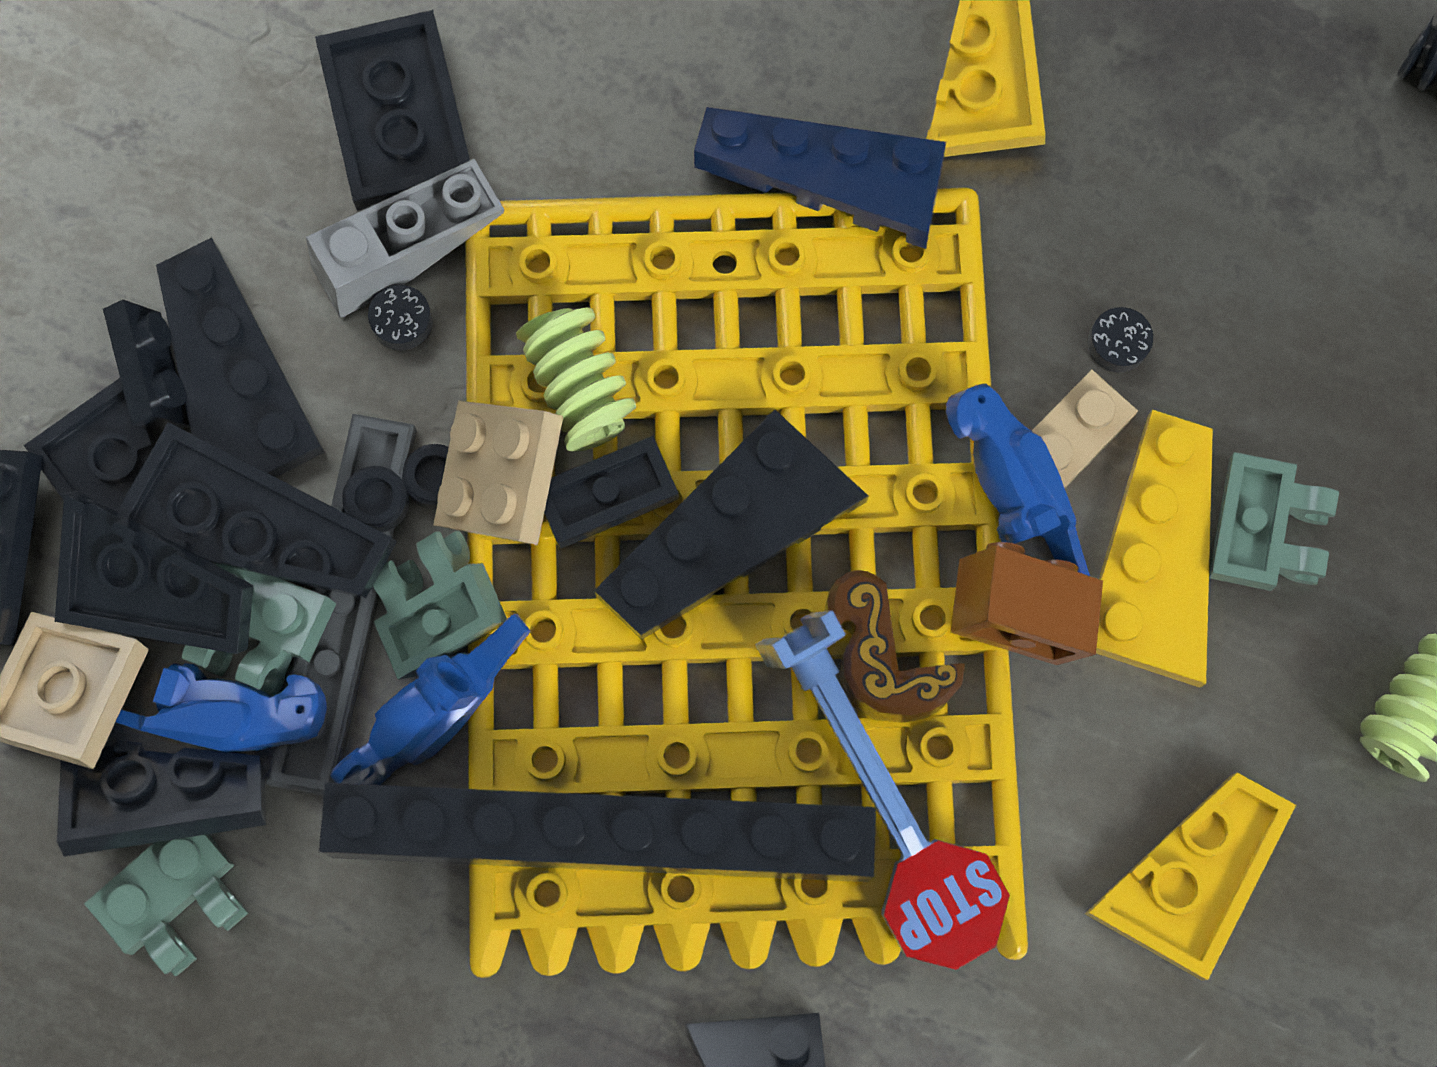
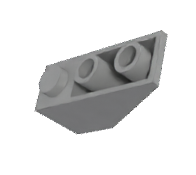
[306,159,504,318]

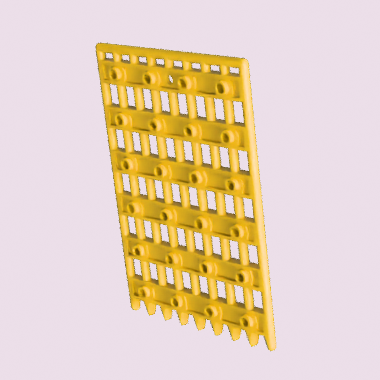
[465,188,1028,978]

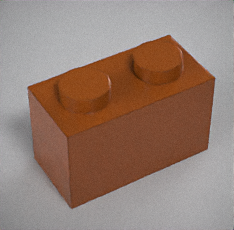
[950,542,1103,665]

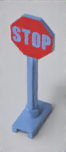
[755,611,1010,970]

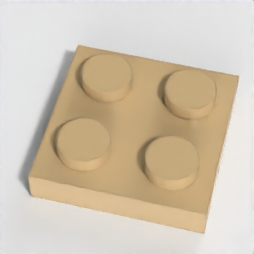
[433,400,563,545]
[0,612,149,769]

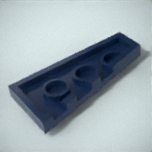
[694,107,946,249]

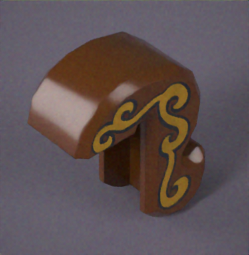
[824,570,965,723]

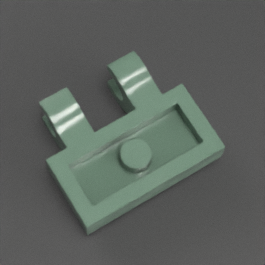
[1209,452,1339,591]
[373,531,507,680]
[182,564,336,697]
[84,834,248,976]

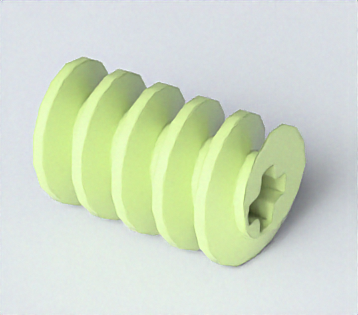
[516,307,636,452]
[1360,634,1437,782]

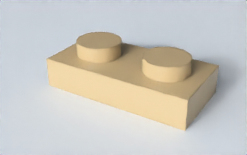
[1032,370,1138,488]

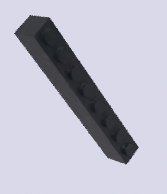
[319,783,876,882]

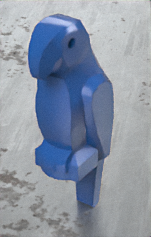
[946,383,1090,576]
[330,614,531,785]
[116,663,327,753]

